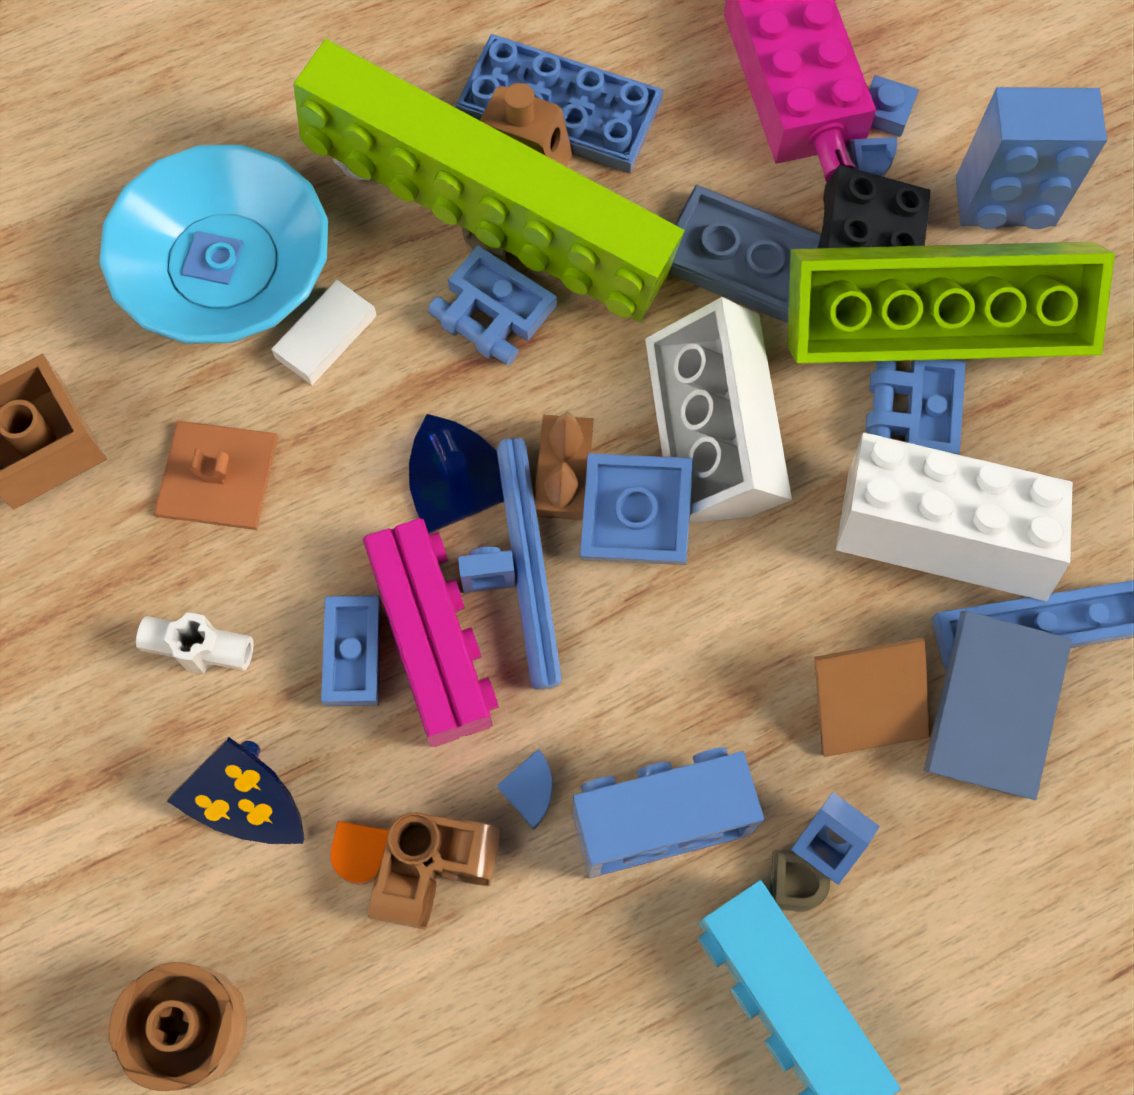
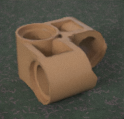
[368,812,502,930]

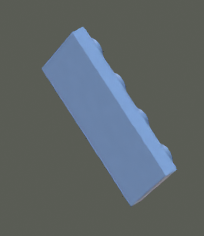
[456,34,663,173]

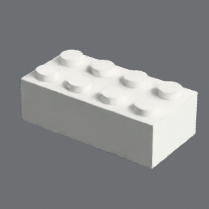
[836,432,1073,602]

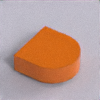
[330,821,389,885]

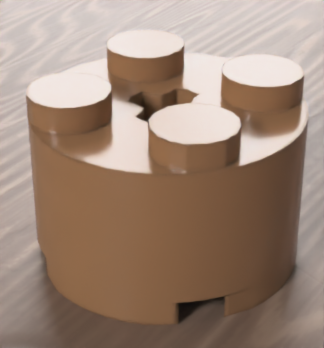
[109,962,247,1091]

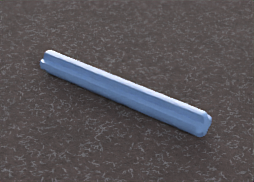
[497,438,562,690]

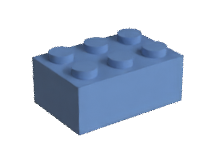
[956,87,1107,229]
[572,747,765,879]

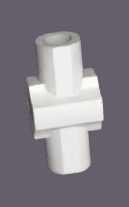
[136,612,254,674]

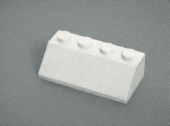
[645,297,792,523]

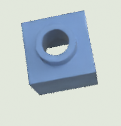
[791,792,880,885]

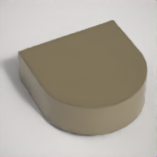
[770,849,830,912]

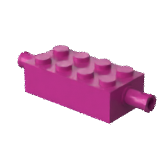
[724,0,876,182]

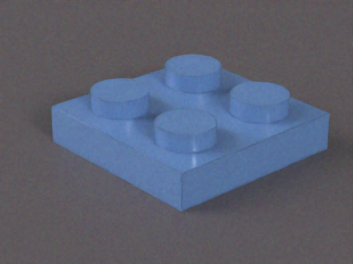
[580,453,693,566]

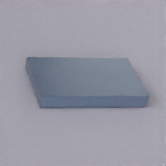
[668,184,821,323]
[924,611,1072,800]

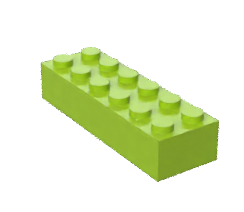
[787,241,1115,363]

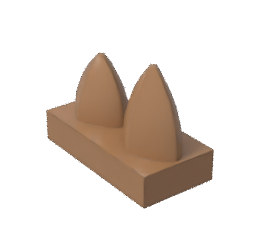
[534,411,594,520]

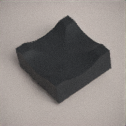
[818,165,931,248]

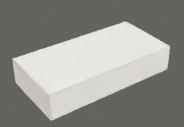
[271,280,377,386]

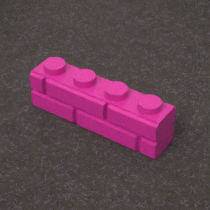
[362,518,499,747]

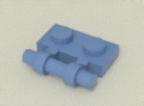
[428,245,557,366]
[866,359,966,455]

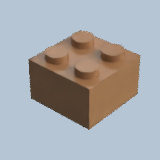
[0,353,107,510]

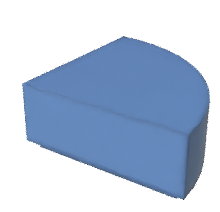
[847,137,897,177]
[497,749,552,830]

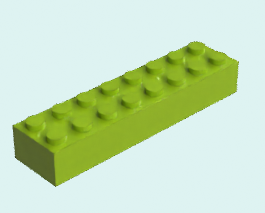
[293,38,685,323]

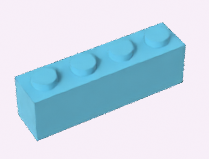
[697,880,901,1095]

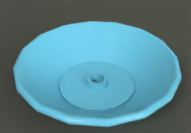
[99,145,328,344]

